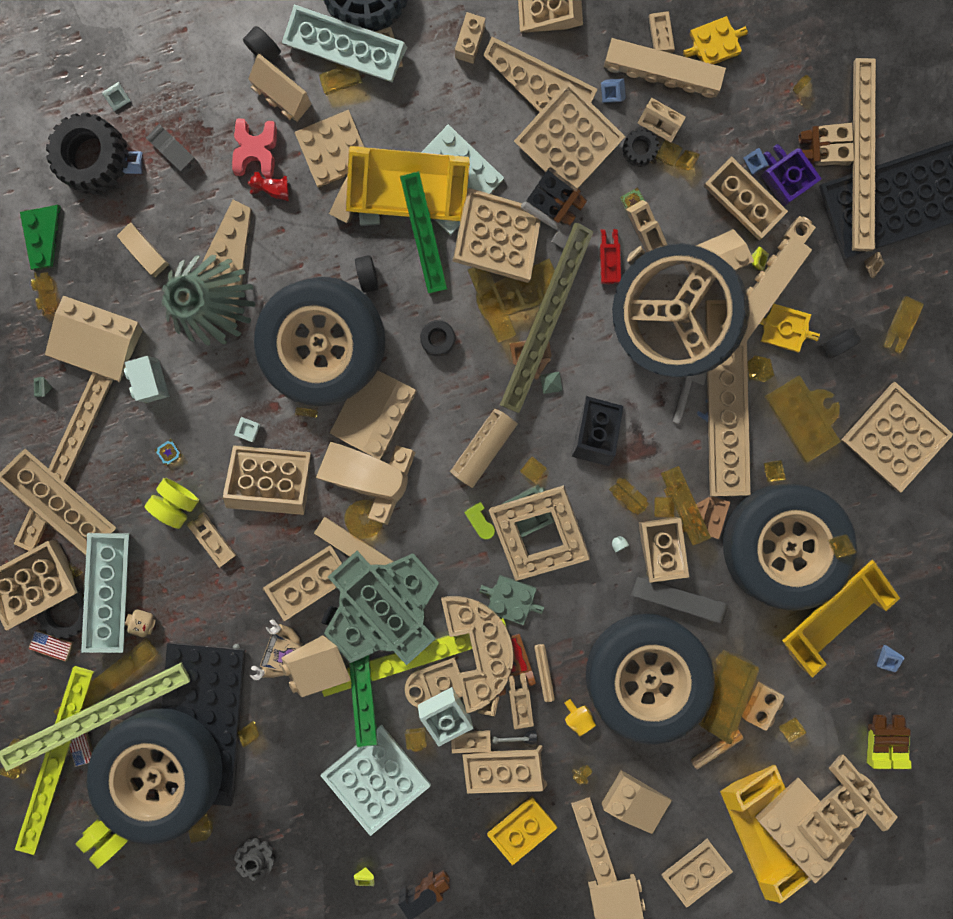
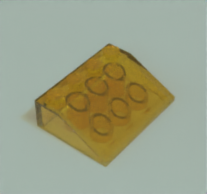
[699,649,759,745]

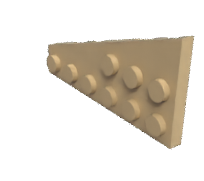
[484,37,598,113]
[186,200,252,329]

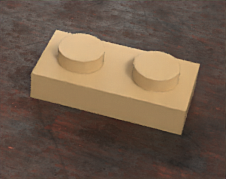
[451,730,491,753]

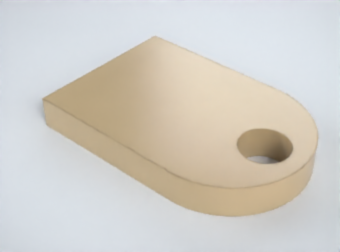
[405,656,463,708]

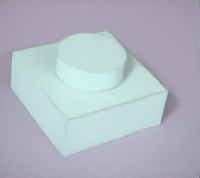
[359,212,380,226]
[234,417,261,442]

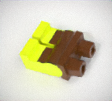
[867,715,911,769]

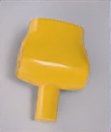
[564,699,596,736]

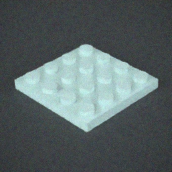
[421,125,504,236]
[321,724,431,836]

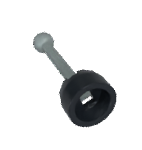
[491,731,538,747]

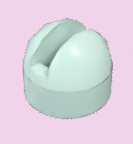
[612,536,629,553]

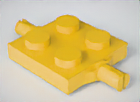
[683,16,748,65]
[759,304,820,353]

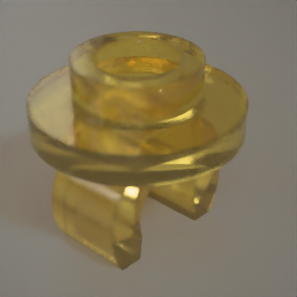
[572,765,593,785]

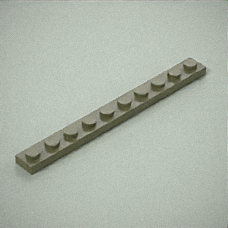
[500,223,594,413]

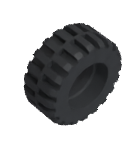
[46,112,129,194]

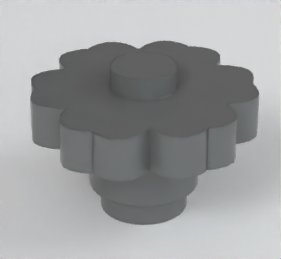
[234,838,275,881]

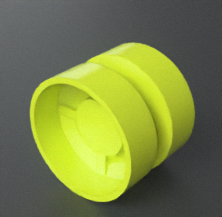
[144,478,199,529]
[75,819,129,869]

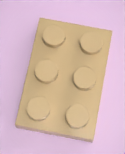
[662,838,733,908]

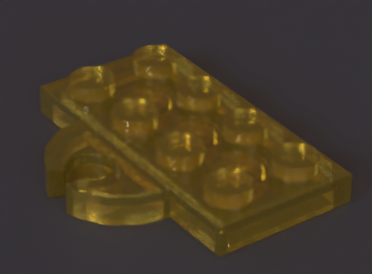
[765,375,841,462]

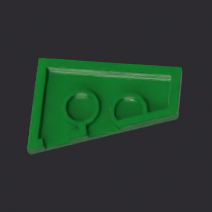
[20,205,61,271]

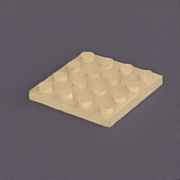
[514,81,625,188]
[453,188,542,283]
[841,382,953,493]

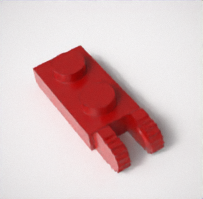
[600,229,621,284]

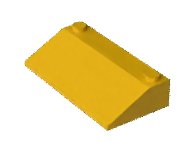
[346,146,470,221]
[782,560,900,678]
[720,765,811,903]

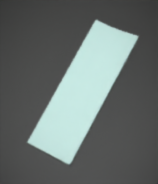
[282,4,407,82]
[81,533,130,653]

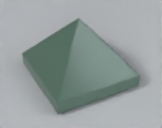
[540,372,562,394]
[34,377,53,398]

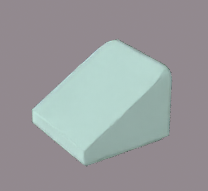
[102,82,131,111]

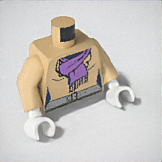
[250,620,303,680]

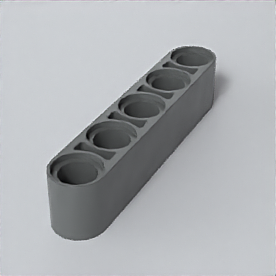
[631,576,728,624]

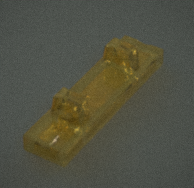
[661,466,711,546]

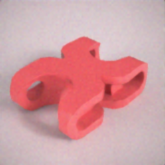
[232,118,277,178]

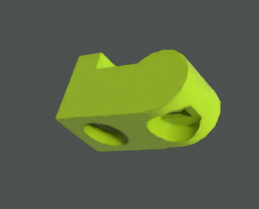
[464,501,495,539]

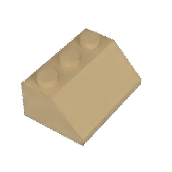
[248,54,311,122]
[685,229,754,289]

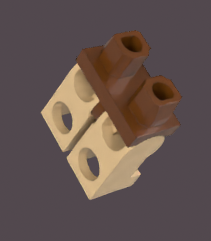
[798,123,854,166]

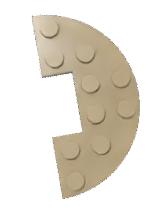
[441,596,513,713]

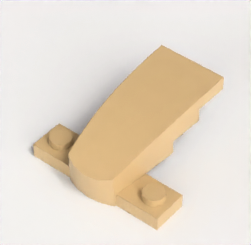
[316,442,416,525]
[797,754,897,859]

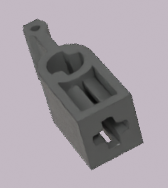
[146,124,198,175]

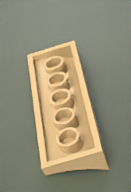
[0,449,116,556]

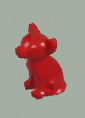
[248,172,289,201]

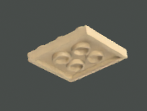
[295,110,364,188]

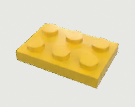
[487,796,558,866]

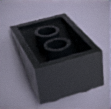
[571,396,624,466]

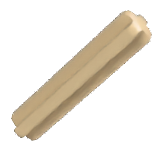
[535,644,555,702]
[691,729,743,769]

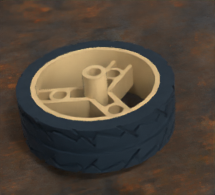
[612,243,750,377]

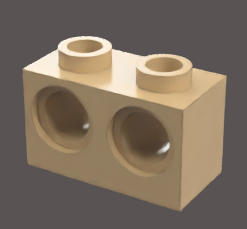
[455,12,486,64]
[638,98,686,142]
[741,682,785,731]

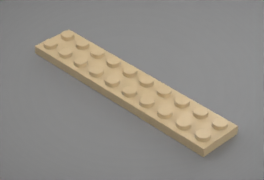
[705,300,751,496]

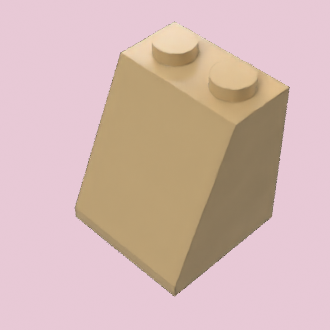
[281,635,351,697]

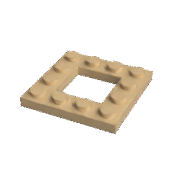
[489,485,590,581]

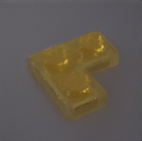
[319,63,363,96]

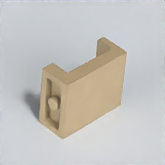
[588,874,646,919]

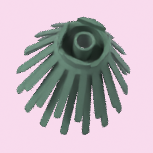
[161,255,255,346]

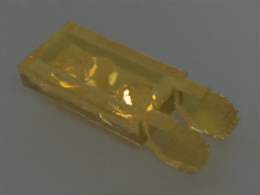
[884,296,924,353]

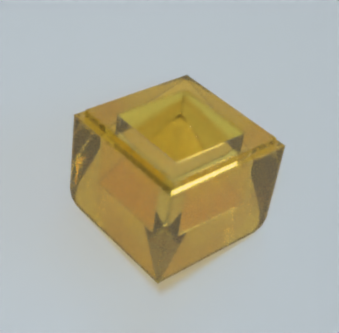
[747,355,774,382]

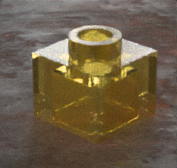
[405,727,427,752]
[189,815,213,843]

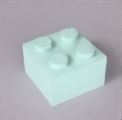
[124,356,170,403]
[418,687,473,747]

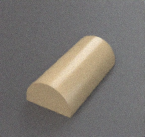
[703,156,788,240]
[450,409,518,488]

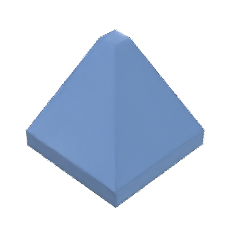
[877,645,904,673]

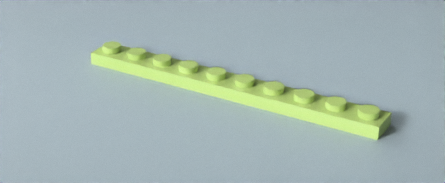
[0,663,191,771]

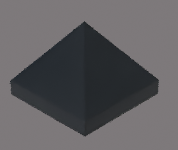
[321,605,338,625]

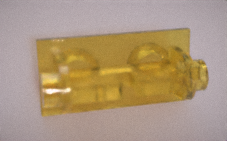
[30,272,58,315]
[609,477,649,515]

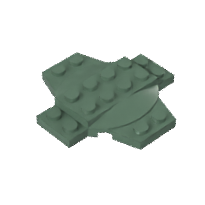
[324,550,439,665]

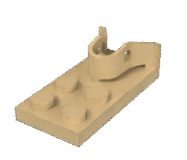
[262,545,342,622]
[463,745,547,793]

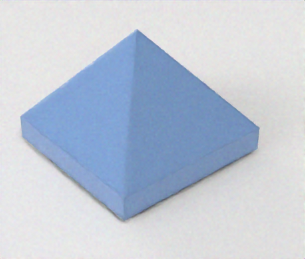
[744,148,768,175]

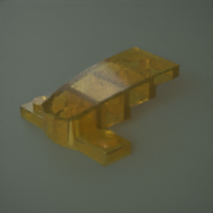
[468,258,555,343]

